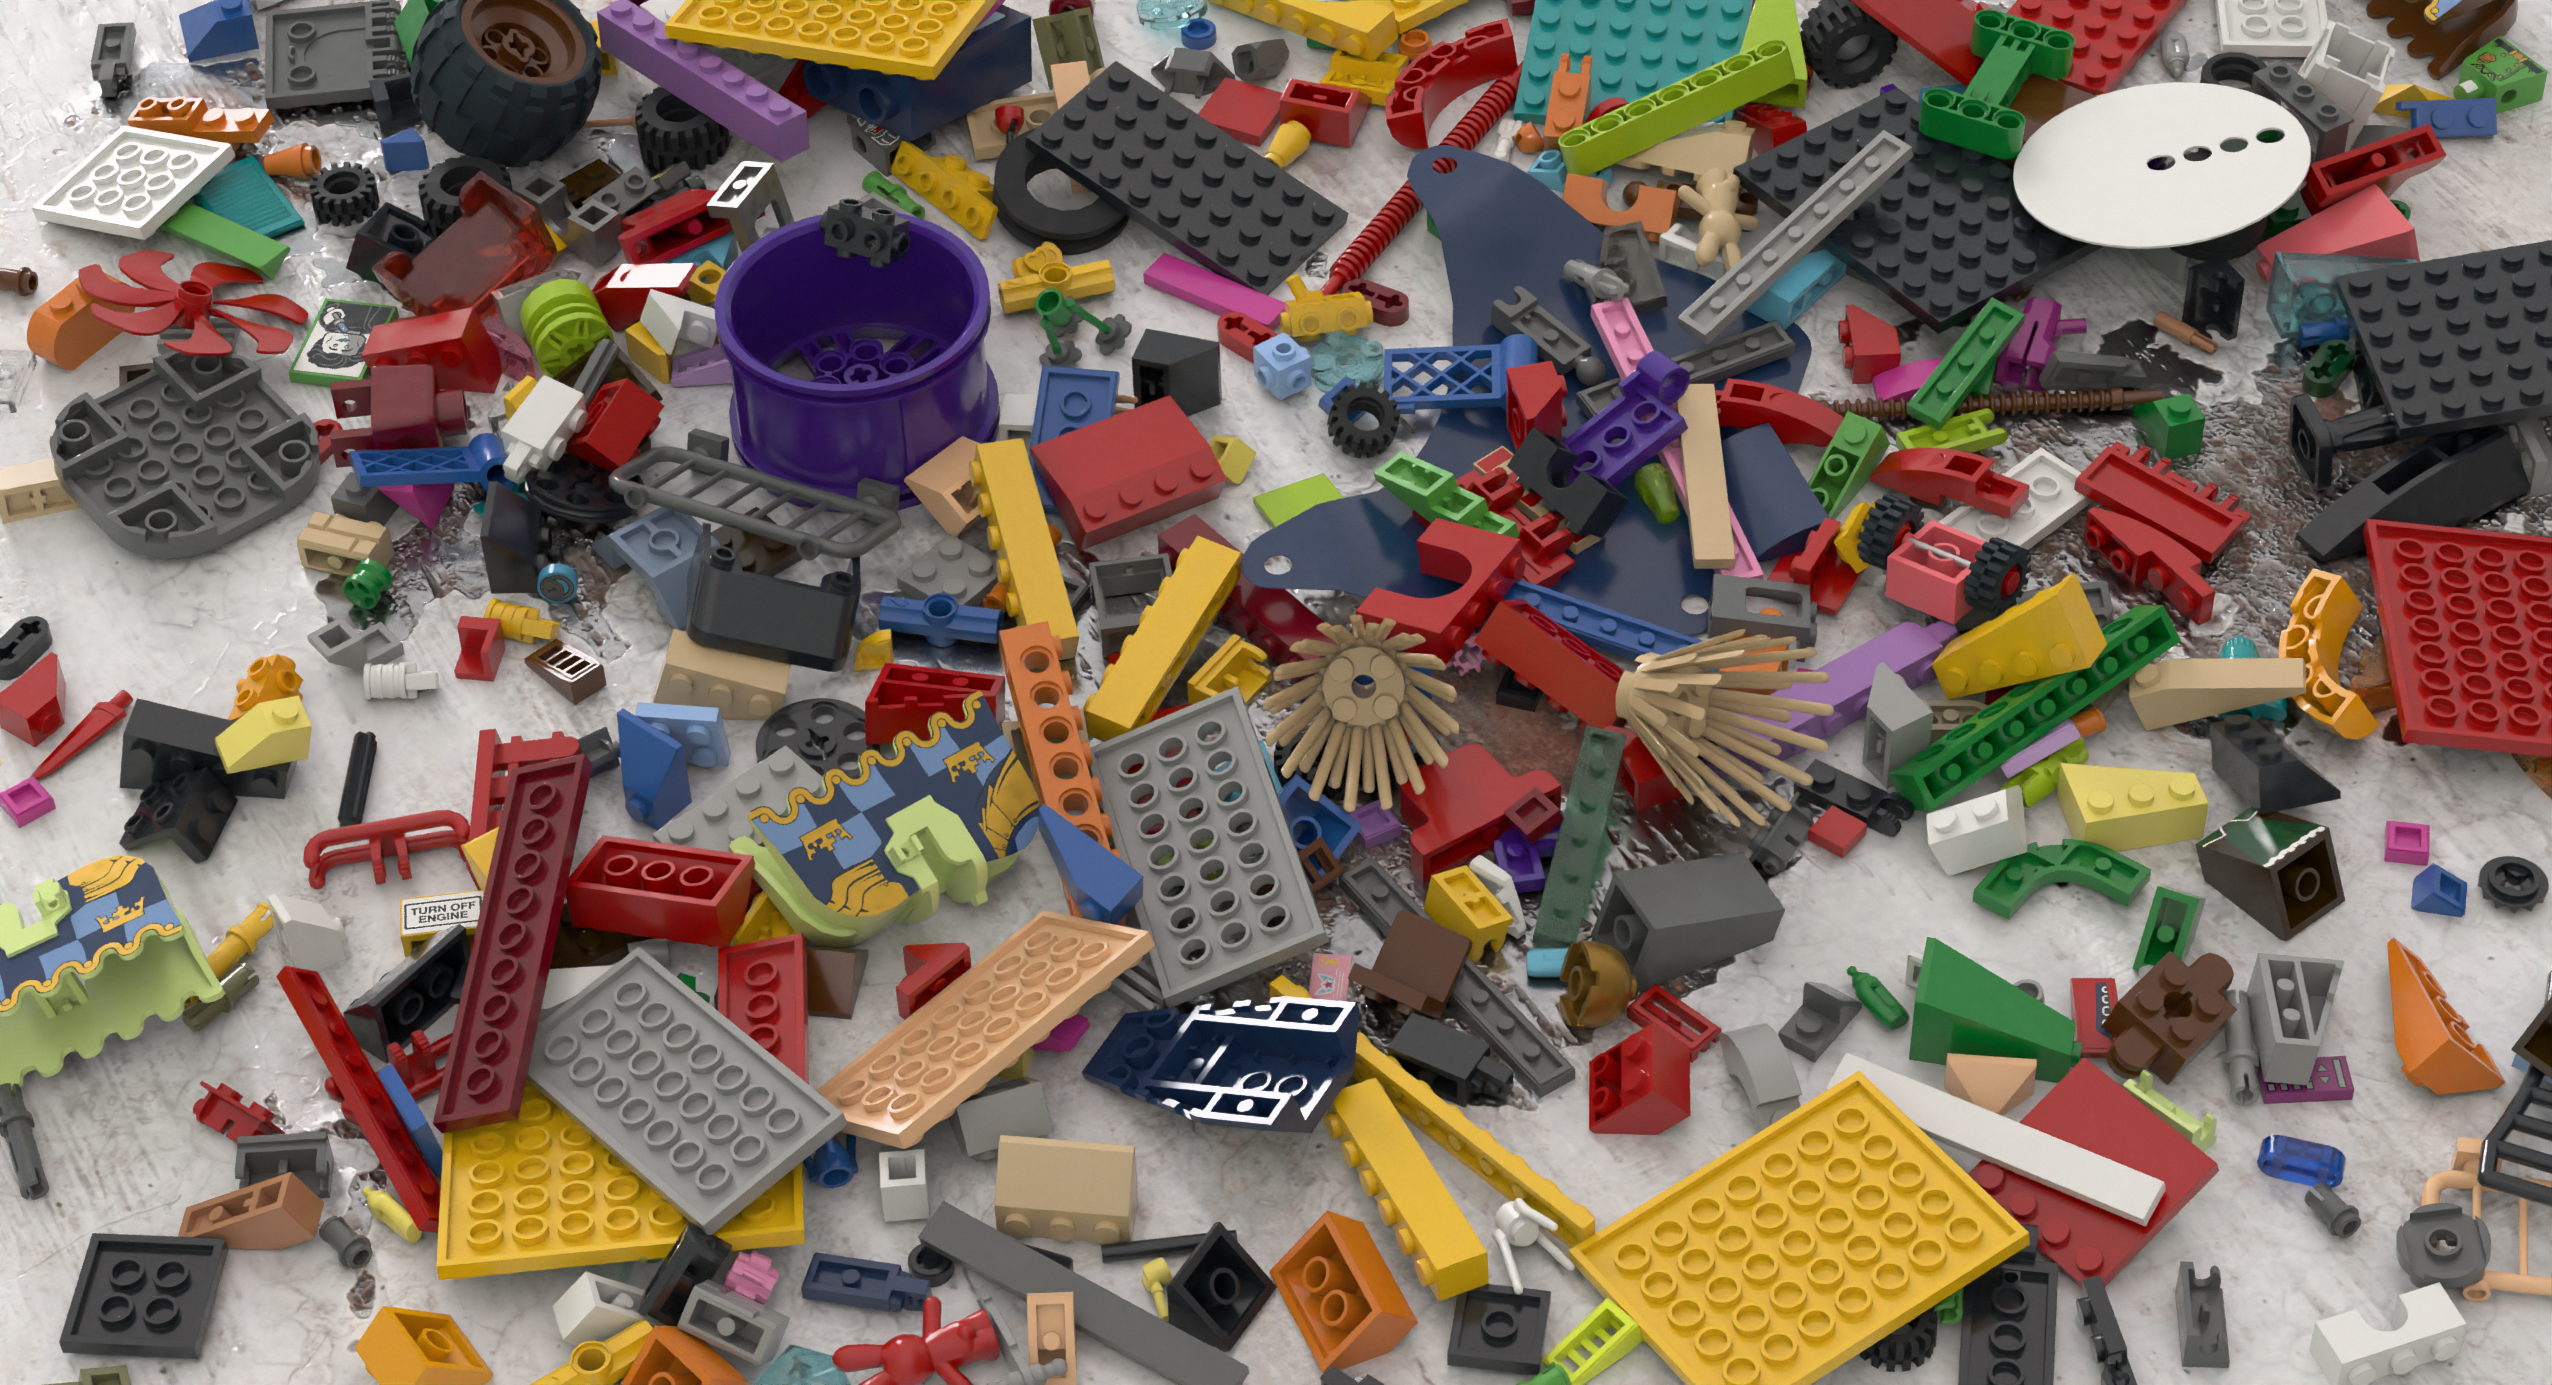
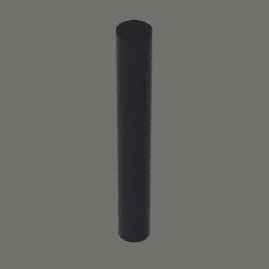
[1101,1230,1238,1263]

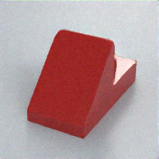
[896,943,972,1020]

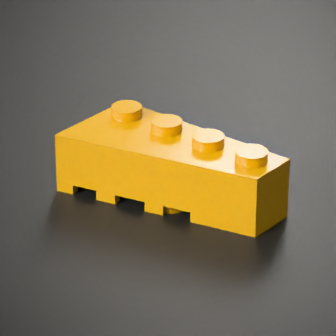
[1931,572,2107,700]

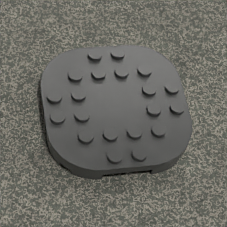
[50,351,320,559]

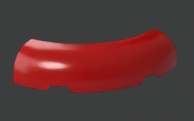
[1385,18,1518,149]

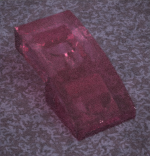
[481,315,536,382]

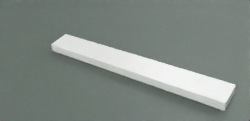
[1826,1053,2166,1227]

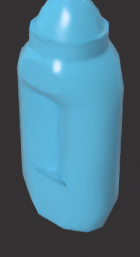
[1527,948,1569,978]

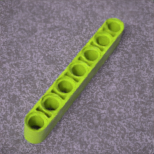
[1558,39,1795,176]

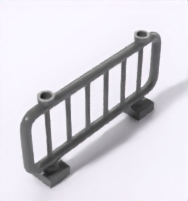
[608,428,901,561]

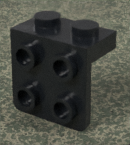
[119,767,238,863]

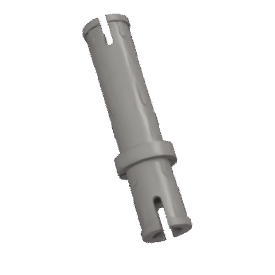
[2222,989,2259,1105]

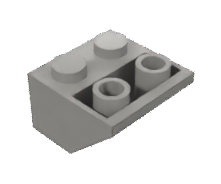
[1862,662,1933,789]

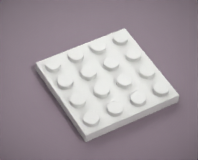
[32,126,236,240]

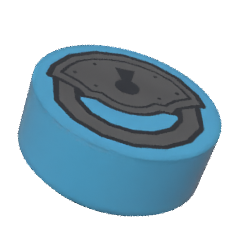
[537,564,578,603]

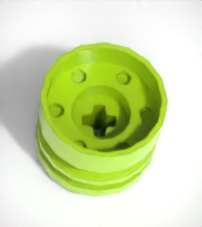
[519,279,614,378]

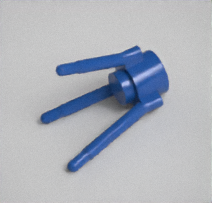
[803,1093,859,1188]

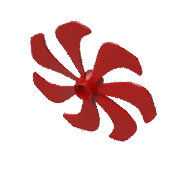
[78,250,309,356]

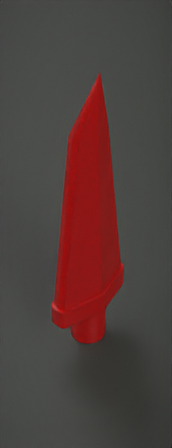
[29,690,133,780]

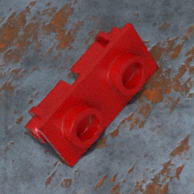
[193,1081,285,1143]

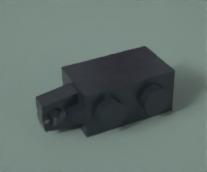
[1388,1012,1514,1108]

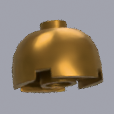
[1559,941,1637,1028]

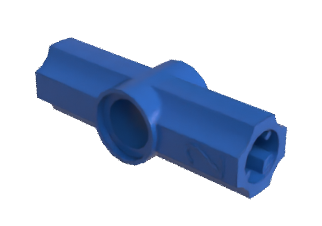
[878,593,1004,647]

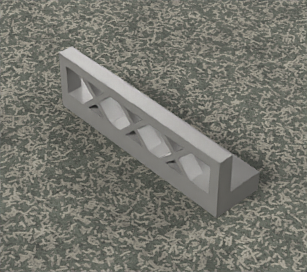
[2497,418,2552,497]

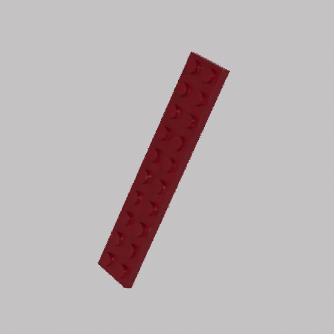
[433,754,593,1133]

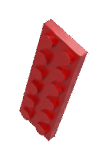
[718,933,809,1085]

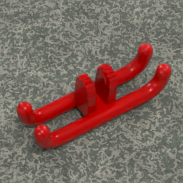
[303,810,470,890]
[324,1029,453,1125]

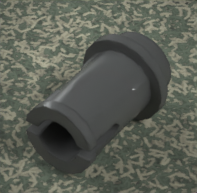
[2304,1182,2361,1238]
[319,1216,373,1269]

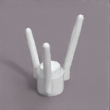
[1492,1198,1575,1295]

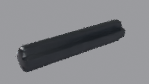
[337,731,378,827]

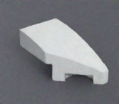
[1469,854,1526,939]

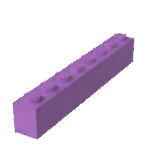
[597,0,810,163]

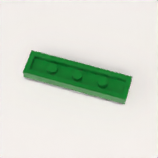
[1907,298,2025,431]

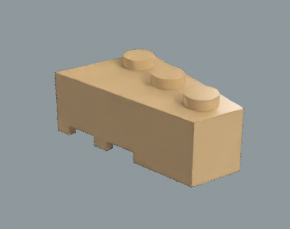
[652,628,791,721]

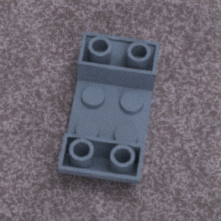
[592,507,721,631]

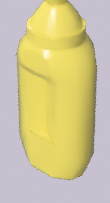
[362,1187,423,1244]

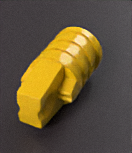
[484,599,561,644]

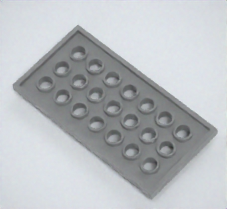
[1090,686,1329,1008]

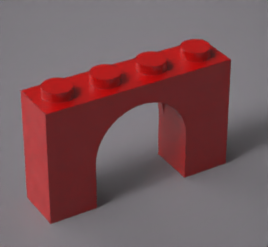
[1356,518,1526,665]

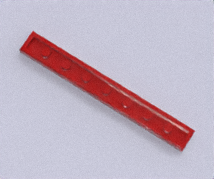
[276,966,441,1233]

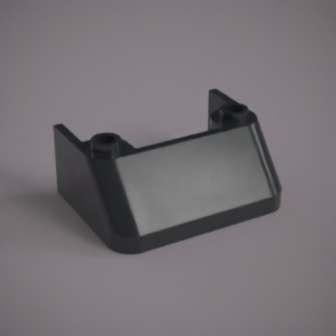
[686,522,861,672]

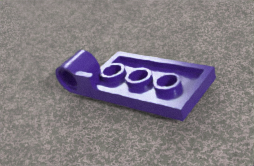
[1563,351,1690,487]

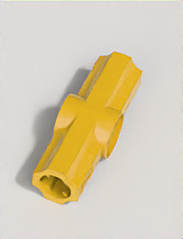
[997,259,1115,314]
[530,1319,653,1385]

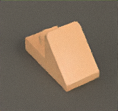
[1027,1292,1077,1385]

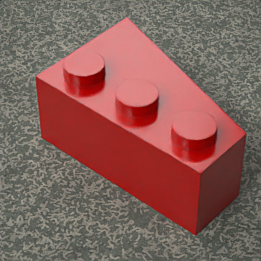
[361,307,506,394]
[865,663,1005,745]

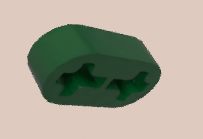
[2302,339,2356,398]

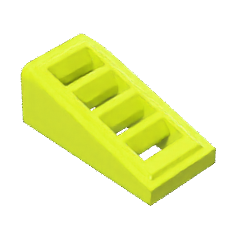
[1542,1298,1644,1385]

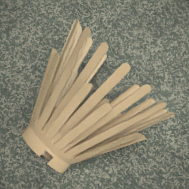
[1263,615,1459,812]
[1616,629,1834,827]

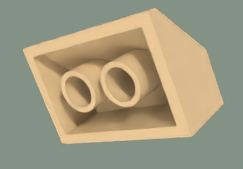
[994,1135,1139,1244]

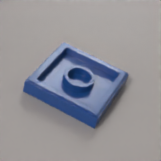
[378,1064,443,1180]

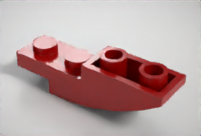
[1715,378,1844,447]
[1870,448,2029,519]
[2084,507,2215,626]

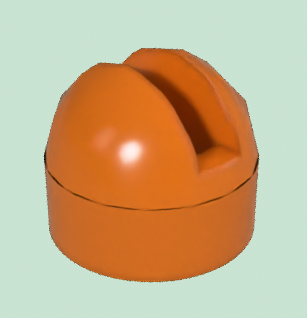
[1515,121,1544,154]

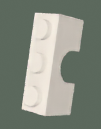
[2309,1282,2467,1385]

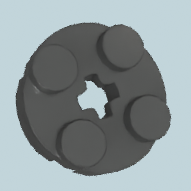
[2396,1203,2491,1289]

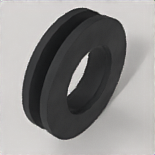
[993,128,1130,255]

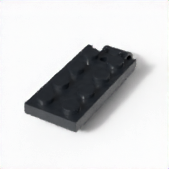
[1958,1223,2058,1385]

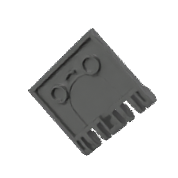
[265,0,403,110]

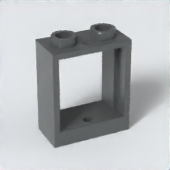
[1089,553,1172,658]

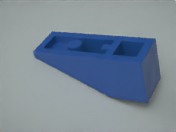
[1039,804,1143,925]

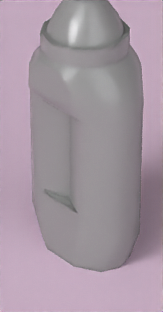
[2159,31,2190,77]

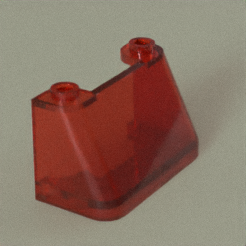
[372,171,557,327]

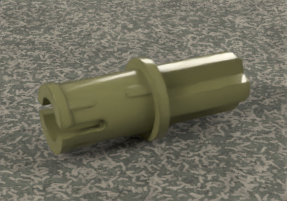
[182,963,259,1032]

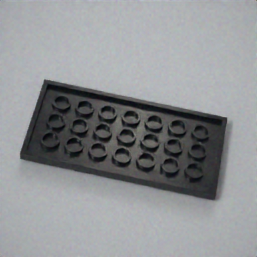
[1025,61,1349,295]

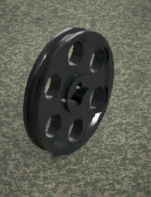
[524,453,644,523]
[755,698,880,778]

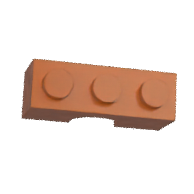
[1562,173,1680,243]

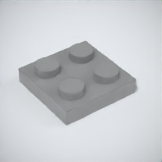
[897,534,998,607]

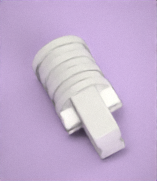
[363,662,439,700]

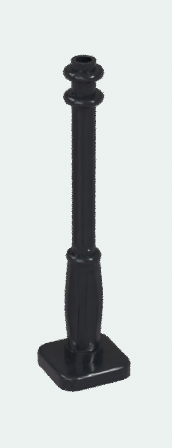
[2289,394,2399,492]

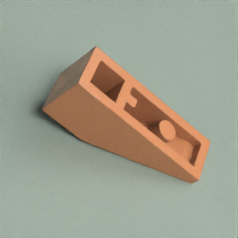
[178,1172,324,1250]

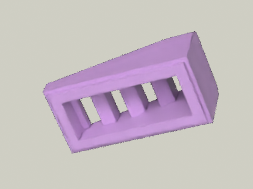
[671,343,732,387]

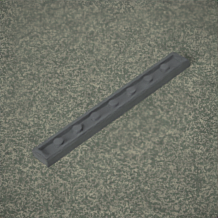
[1339,858,1575,1098]
[918,1201,1250,1385]

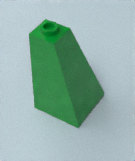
[1909,937,2082,1083]

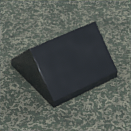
[1167,1222,1277,1352]

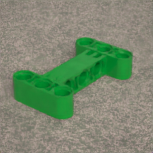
[1918,9,2076,159]

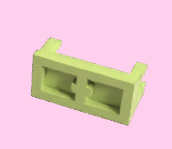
[2122,1069,2217,1152]

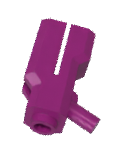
[1996,297,2087,392]

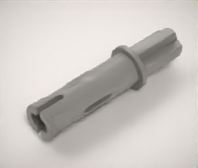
[1563,259,1629,301]

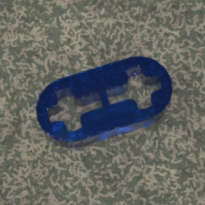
[2257,1135,2346,1188]

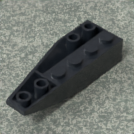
[2295,424,2530,562]

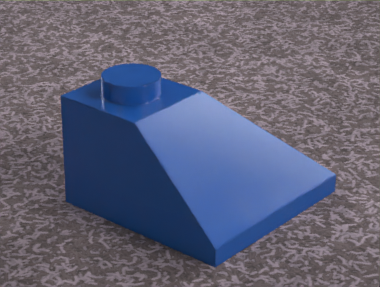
[179,0,259,62]
[617,708,692,831]
[1262,774,1363,885]

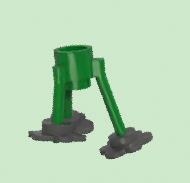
[1035,289,1132,368]

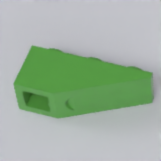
[1808,411,1890,520]

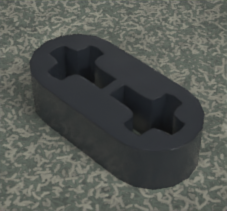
[0,616,53,680]

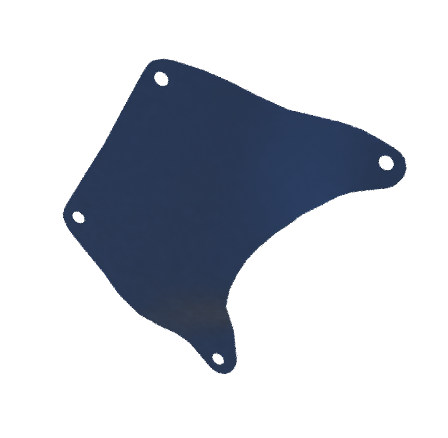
[1241,145,1812,636]

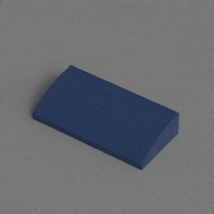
[1721,422,1829,563]

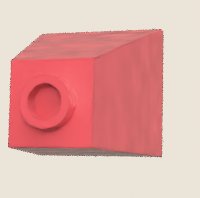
[2255,183,2420,293]

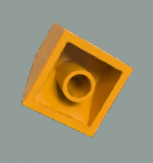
[354,1306,494,1385]

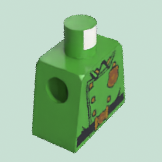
[2453,36,2548,114]

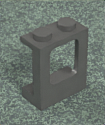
[1707,574,1817,663]

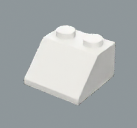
[1926,785,2027,876]

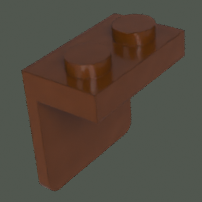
[1348,910,1472,1020]

